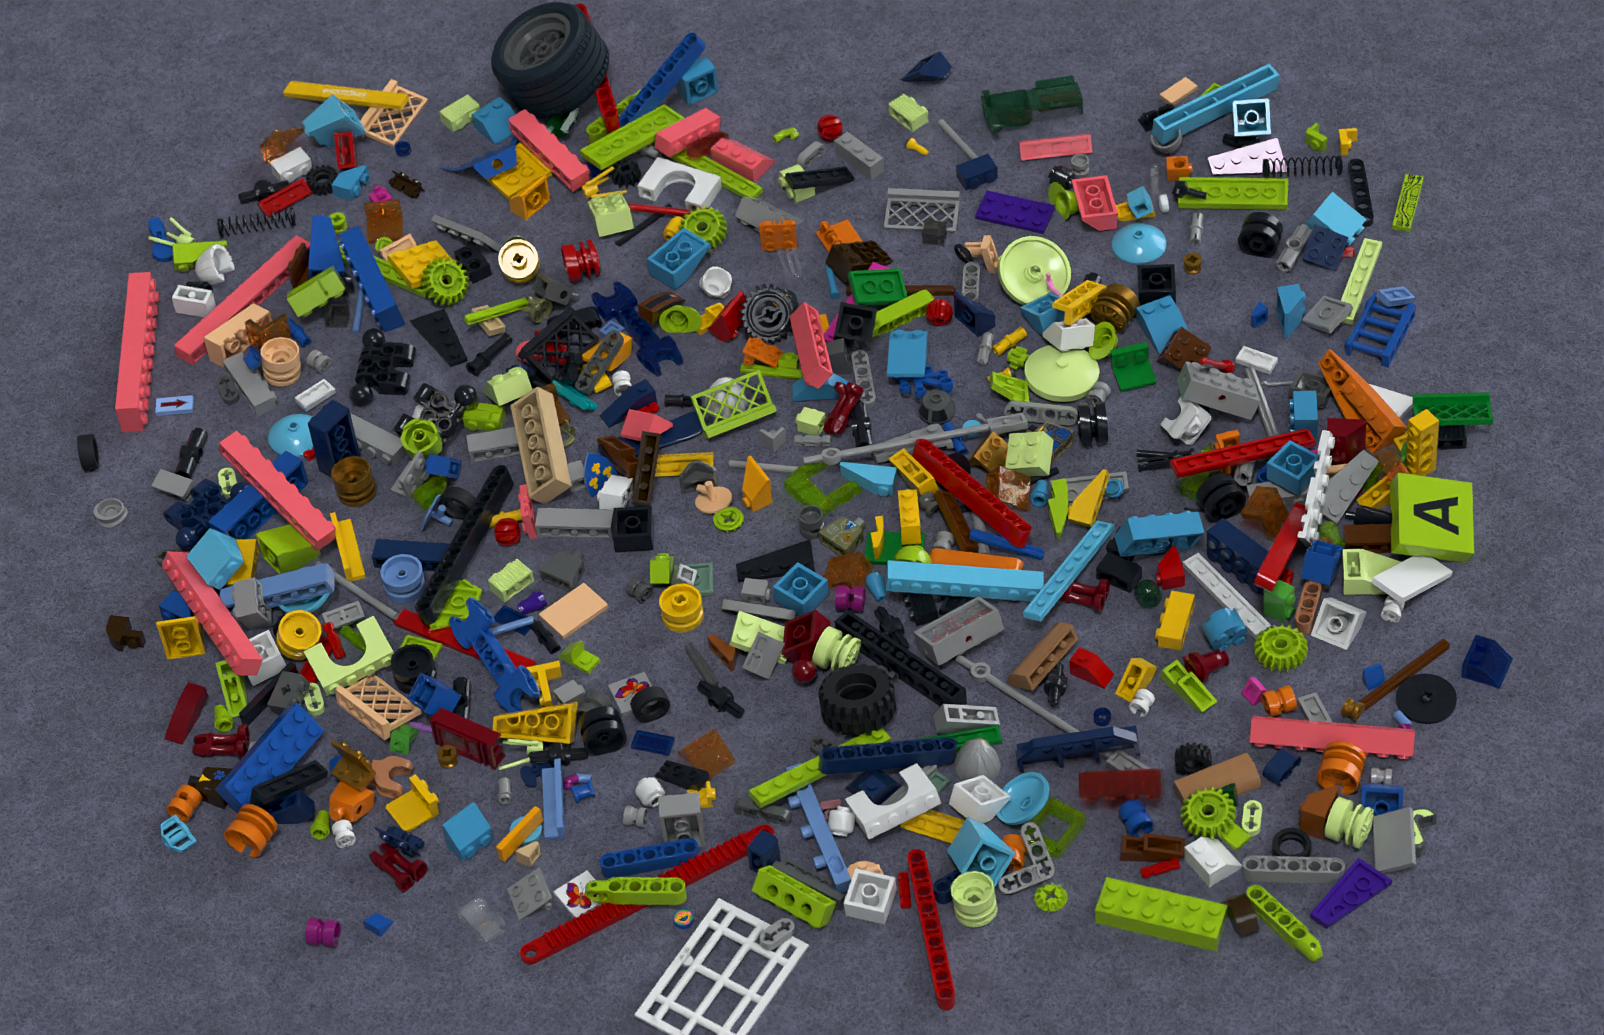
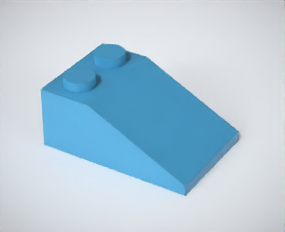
[647,228,710,290]
[1136,295,1188,355]
[887,330,928,377]

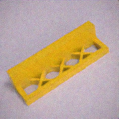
[1052,280,1107,326]
[655,452,714,477]
[330,512,366,582]
[900,809,965,844]

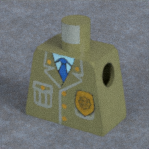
[819,517,866,561]

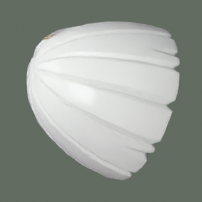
[195,244,235,285]
[704,377,747,419]

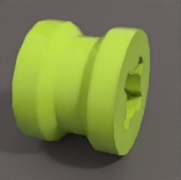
[329,212,347,234]

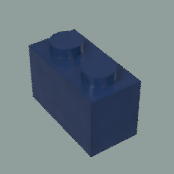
[956,154,998,190]
[747,830,781,873]

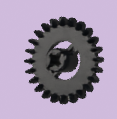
[738,284,796,344]

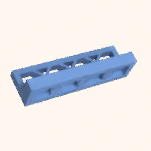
[542,759,565,840]

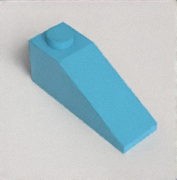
[840,462,898,497]

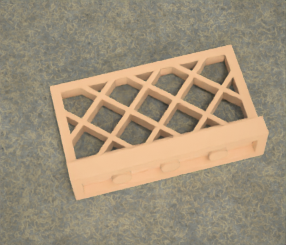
[360,79,428,147]
[335,674,422,741]

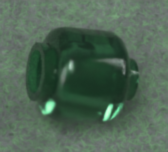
[1134,579,1162,608]

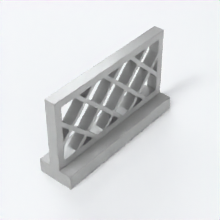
[884,188,961,233]

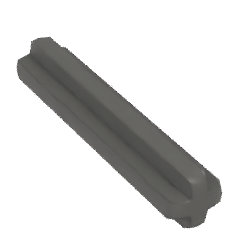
[685,643,719,687]

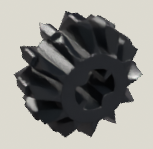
[611,160,641,188]

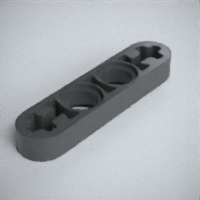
[575,330,624,395]

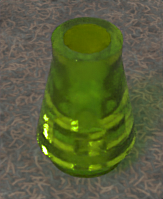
[1319,521,1345,546]

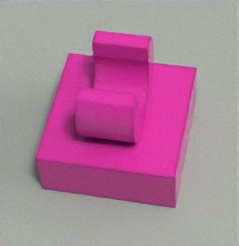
[368,185,393,209]
[1241,677,1268,706]

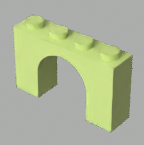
[304,616,394,696]

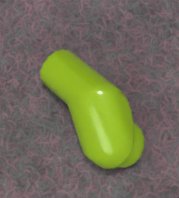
[772,127,799,143]

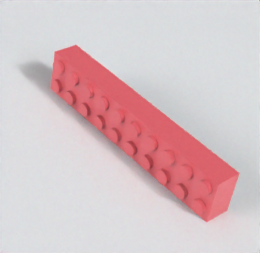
[115,272,160,432]

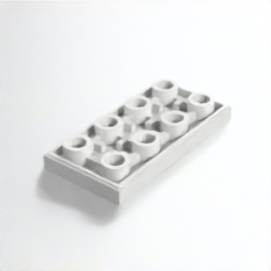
[1371,556,1453,603]

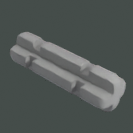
[794,435,831,446]

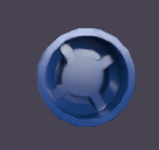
[1118,799,1154,837]

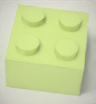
[1005,431,1054,477]

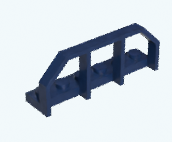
[1016,725,1140,773]

